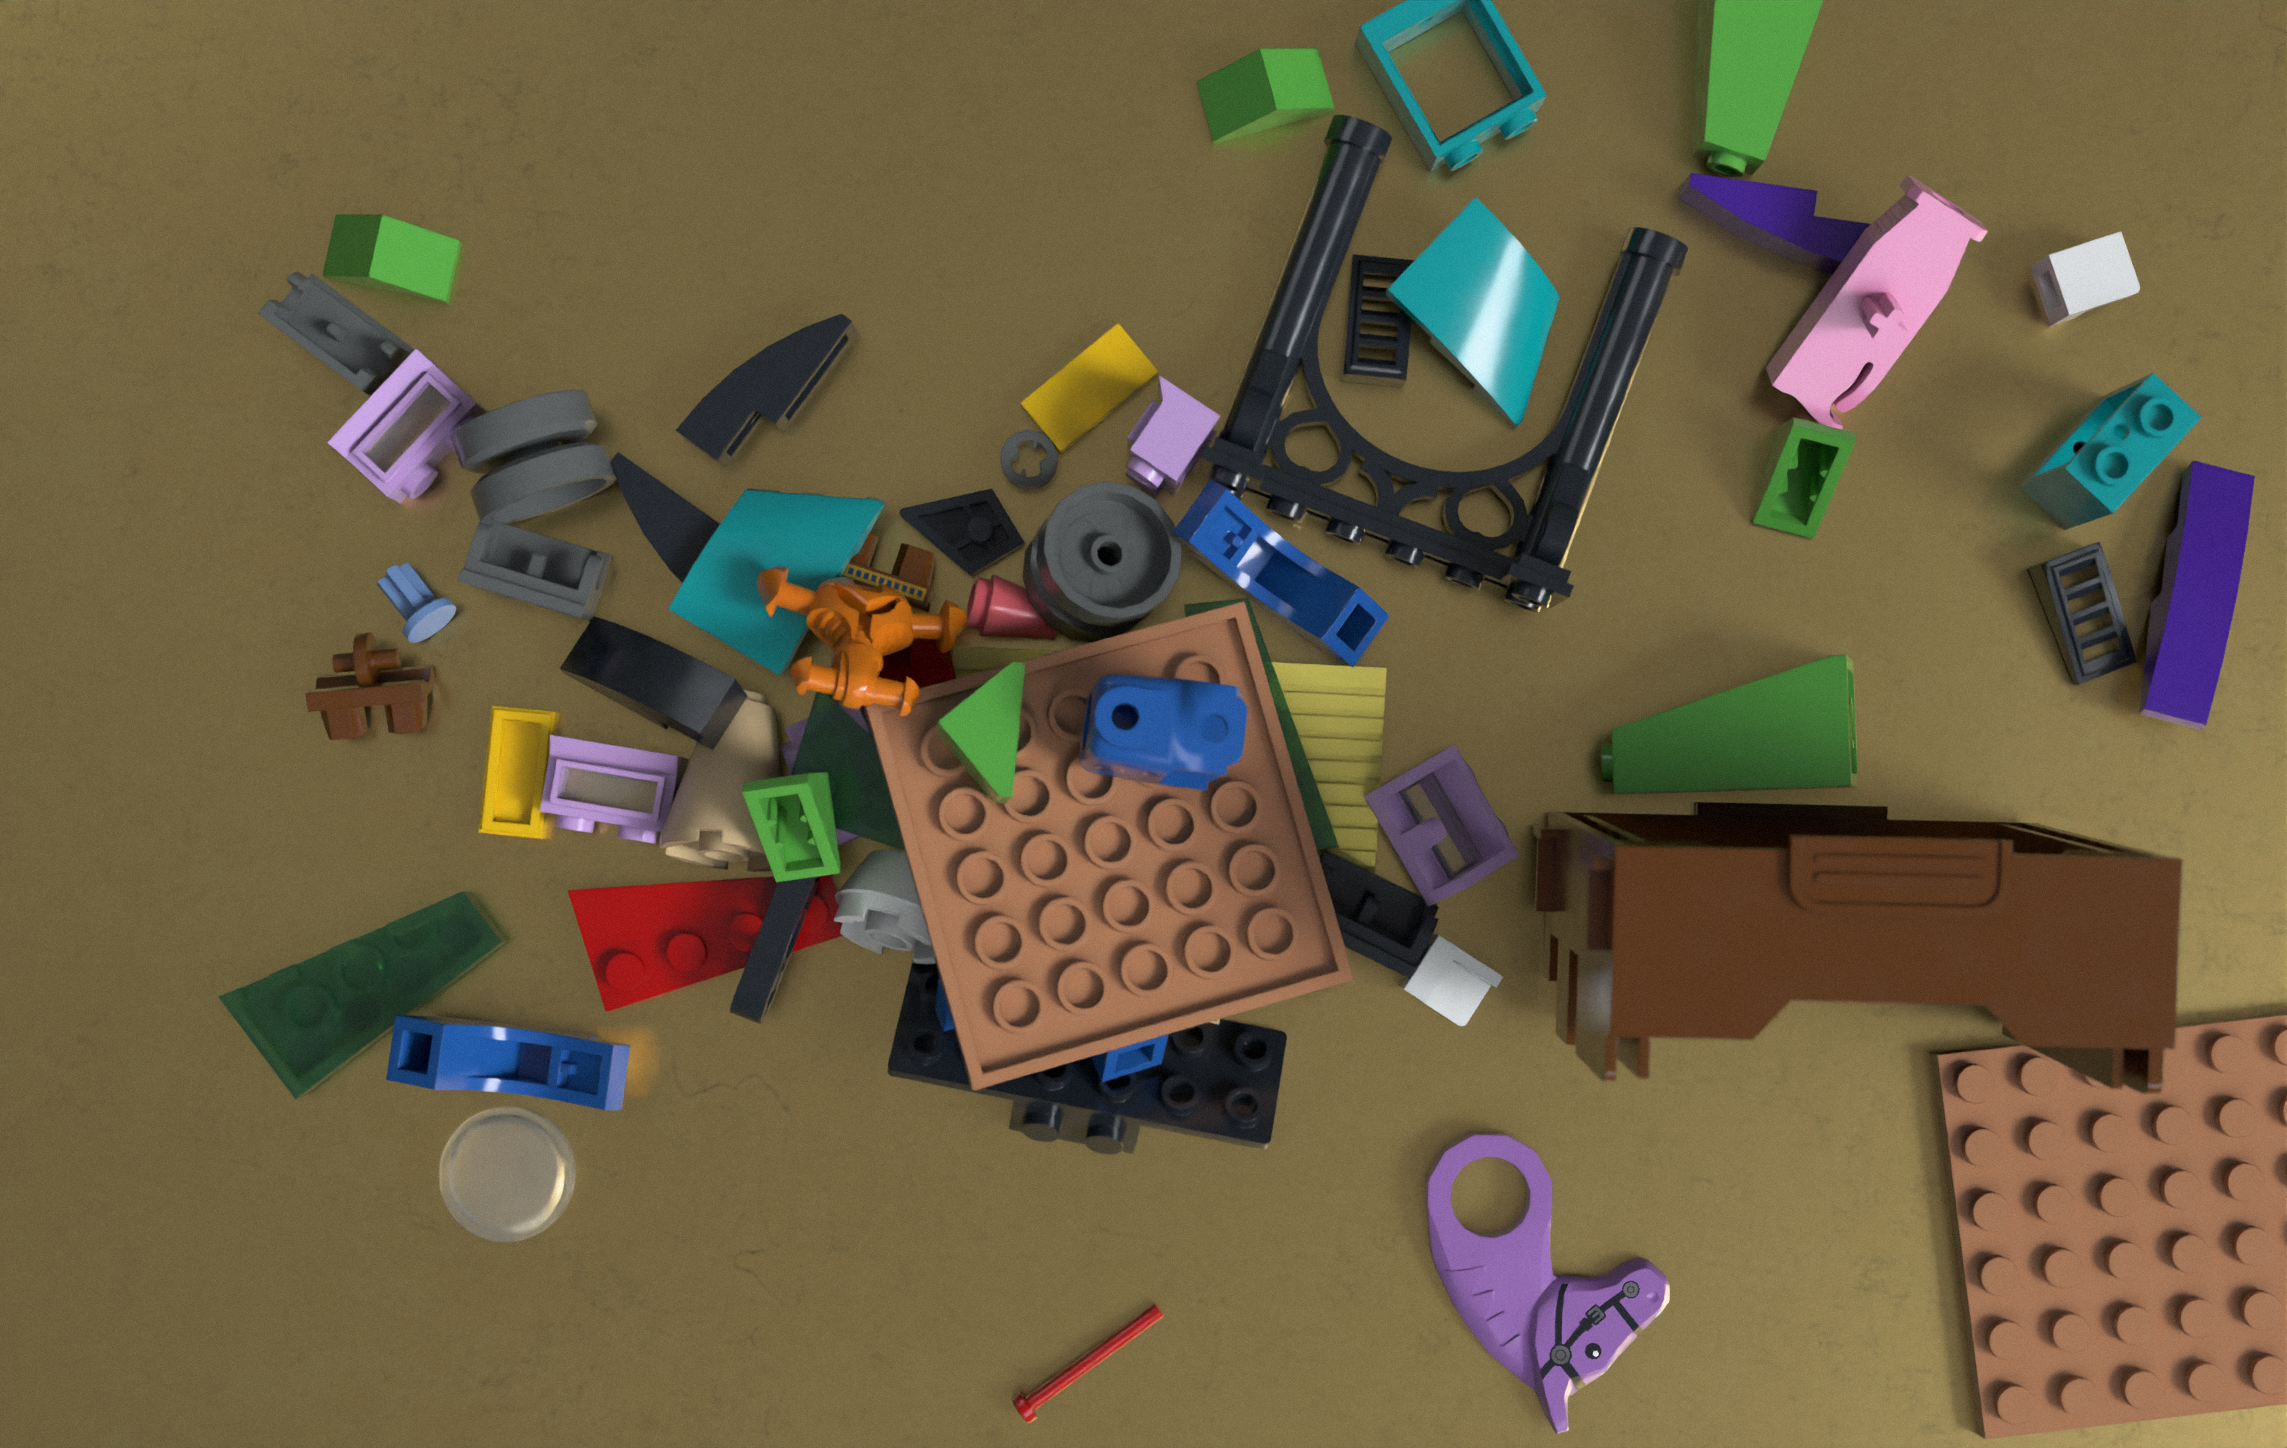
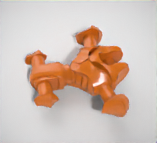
[757,566,967,717]

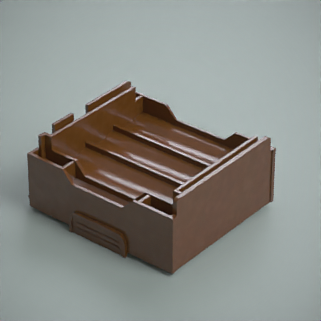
[1533,802,2182,1095]

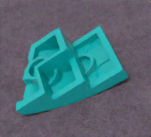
[1385,197,1560,428]
[668,488,886,675]

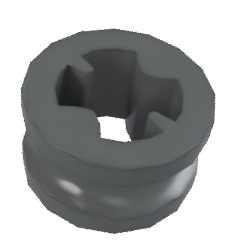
[1000,430,1058,491]

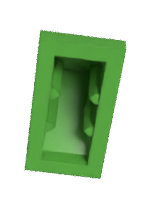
[1196,48,1335,144]
[322,214,462,304]
[1753,417,1856,539]
[934,662,1025,804]
[742,772,841,882]

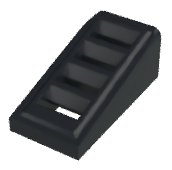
[1340,254,1415,387]
[2028,542,2137,685]

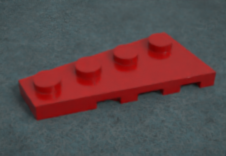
[568,874,843,1012]

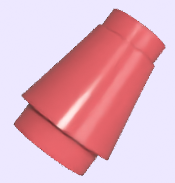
[965,574,1057,640]

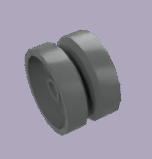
[451,390,617,525]
[1022,481,1182,642]

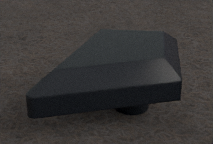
[899,488,1025,576]

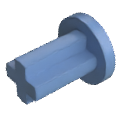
[377,562,456,643]

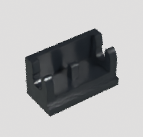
[1319,848,1439,979]

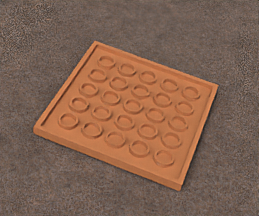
[864,601,1355,1091]
[1931,1012,2287,1439]

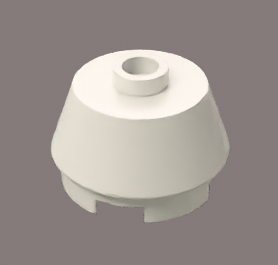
[834,850,936,964]

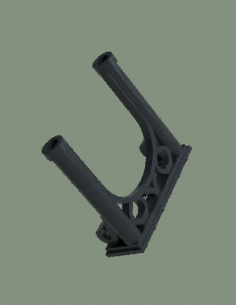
[1198,115,1689,613]

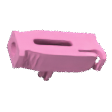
[1765,175,1988,429]

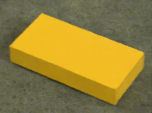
[1020,323,1158,454]
[478,706,559,839]

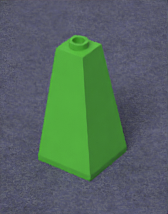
[1693,0,1823,177]
[1601,655,1858,795]

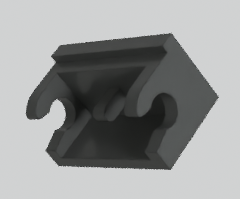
[258,272,415,396]
[458,522,613,622]

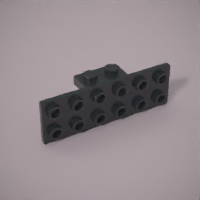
[887,963,1287,1155]

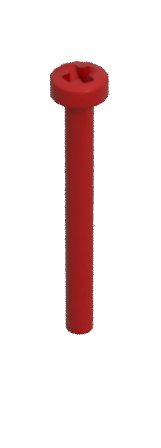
[1012,1304,1164,1423]

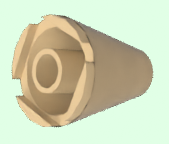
[659,690,782,871]

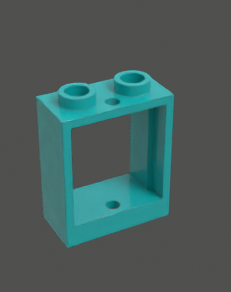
[1355,0,1547,172]
[2019,373,2202,530]

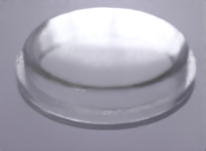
[439,1106,575,1242]

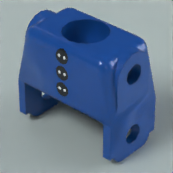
[1079,674,1248,791]

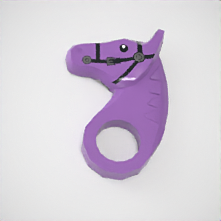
[1424,1132,1670,1434]

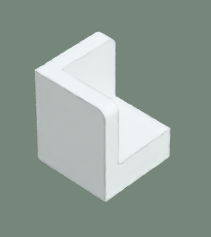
[2030,231,2140,326]
[1398,934,1503,1026]

